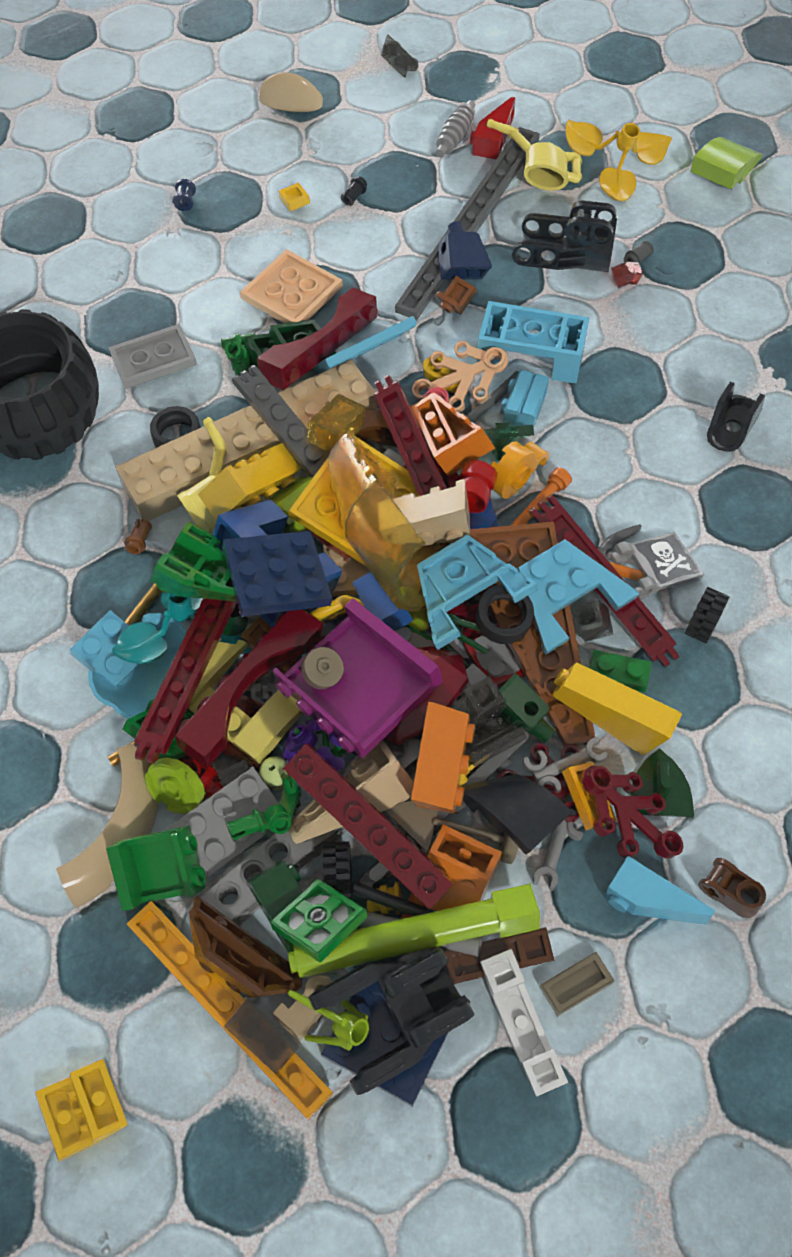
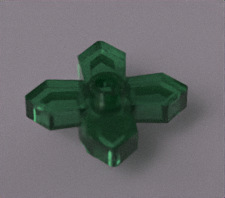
[483,422,534,461]

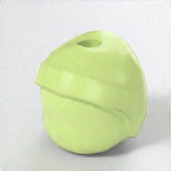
[259,757,288,791]

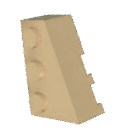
[381,479,470,548]

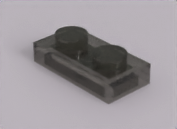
[224,999,300,1075]

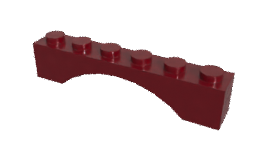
[257,287,378,390]
[175,609,323,769]

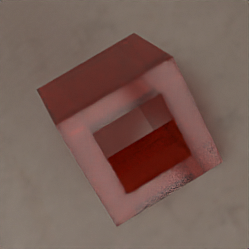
[611,262,643,289]

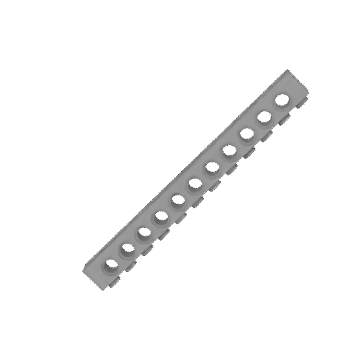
[198,664,499,926]

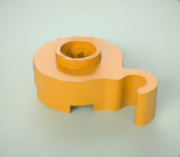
[491,441,549,499]

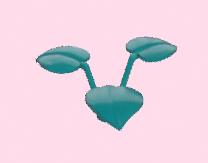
[112,592,251,664]

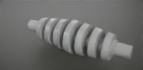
[435,100,475,158]

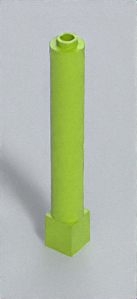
[288,883,540,978]

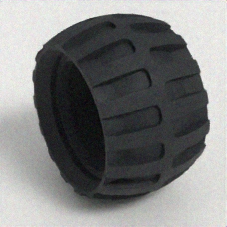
[0,309,99,460]

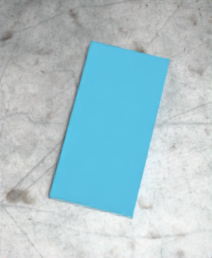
[313,316,417,375]

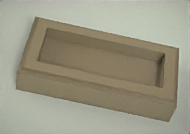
[539,952,615,1017]

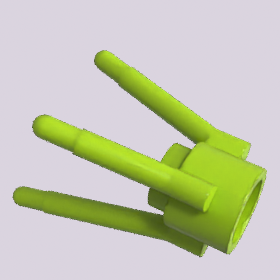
[288,990,369,1051]

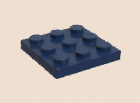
[223,531,332,617]
[321,982,449,1107]

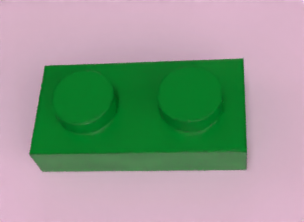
[590,649,652,693]

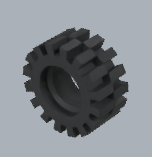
[685,587,730,644]
[322,841,352,900]

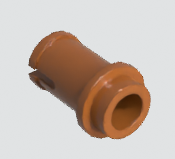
[124,518,152,555]

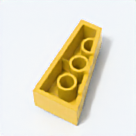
[198,443,301,521]

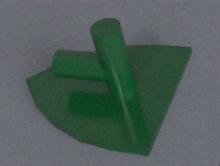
[631,748,694,818]

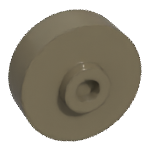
[301,647,344,689]

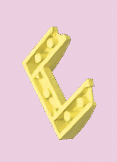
[188,638,303,765]

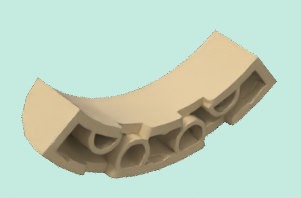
[56,744,159,908]

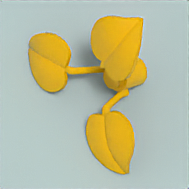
[565,119,672,202]

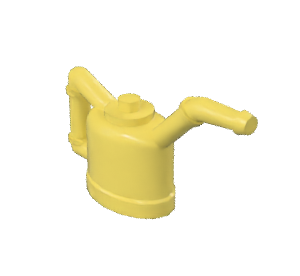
[487,119,582,191]
[177,417,227,534]

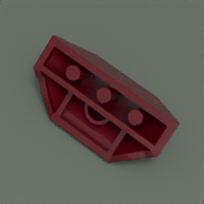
[383,646,469,746]

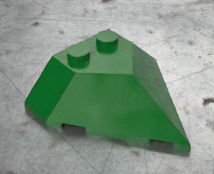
[150,521,237,602]

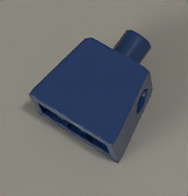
[438,221,492,280]

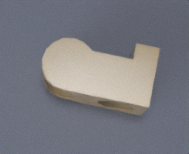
[273,975,332,1043]

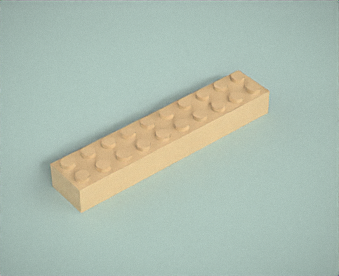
[115,359,378,521]

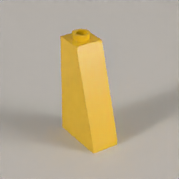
[552,662,682,756]

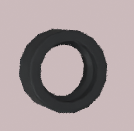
[150,406,201,448]
[475,585,534,644]

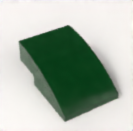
[244,320,336,372]

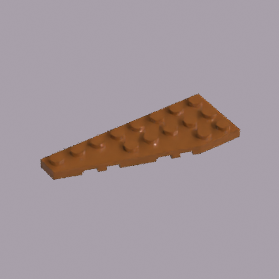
[470,522,596,746]

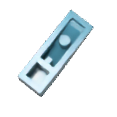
[604,856,715,925]

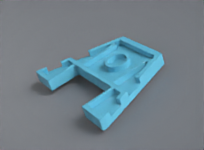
[417,535,538,650]
[518,540,639,655]

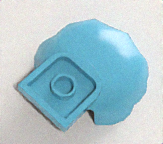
[70,610,187,719]

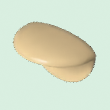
[259,72,323,112]

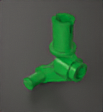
[221,332,256,376]
[226,772,302,842]

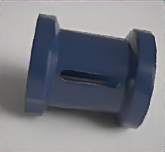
[172,179,196,211]

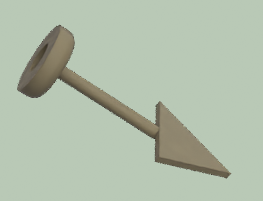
[385,800,519,864]

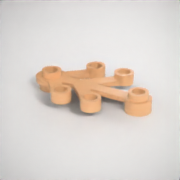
[412,341,508,413]

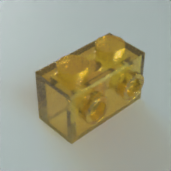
[307,394,366,453]

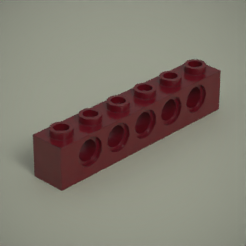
[282,743,453,909]

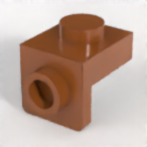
[436,276,477,315]

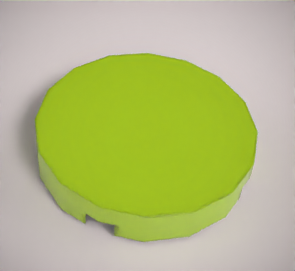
[145,757,205,814]

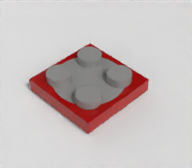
[462,626,525,688]

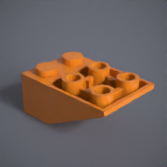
[400,824,502,919]

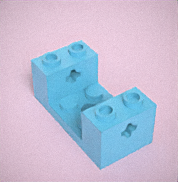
[477,301,590,384]

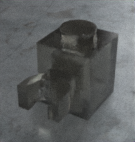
[570,599,614,642]

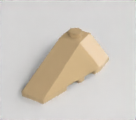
[289,740,414,844]

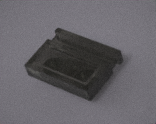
[465,718,527,767]

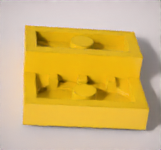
[35,1059,128,1162]

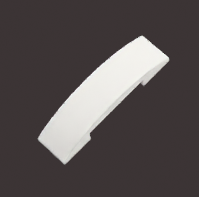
[480,949,568,1097]

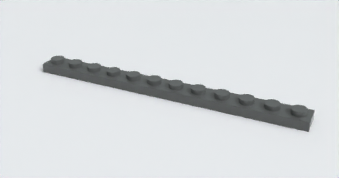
[395,127,540,321]

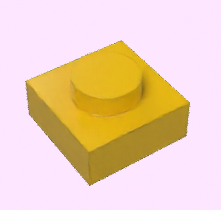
[278,182,310,212]

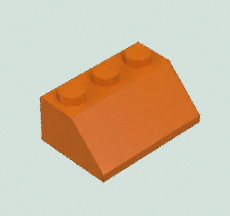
[411,702,475,814]

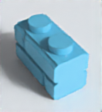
[500,370,549,432]

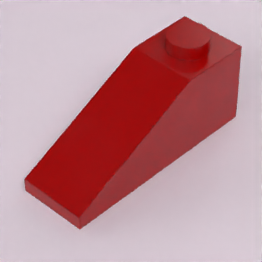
[470,97,516,159]

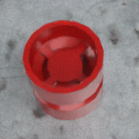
[460,460,498,513]

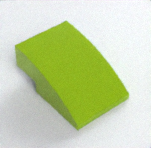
[690,137,763,189]

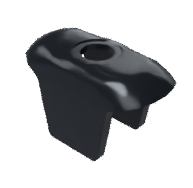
[707,381,766,452]

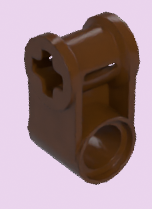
[698,858,766,918]

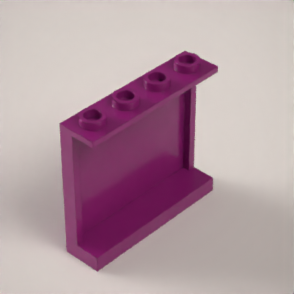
[273,598,443,759]

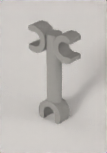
[523,737,608,793]
[533,814,583,891]

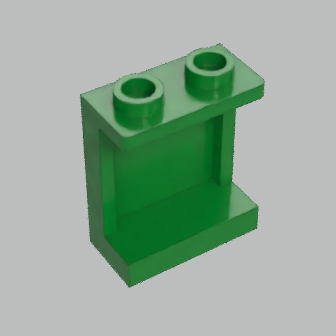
[106,825,206,911]

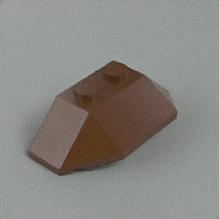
[189,895,302,997]

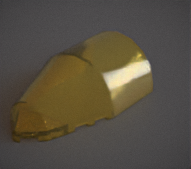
[328,430,450,612]

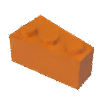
[411,393,495,477]

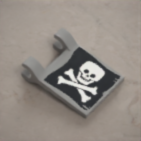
[610,532,704,600]

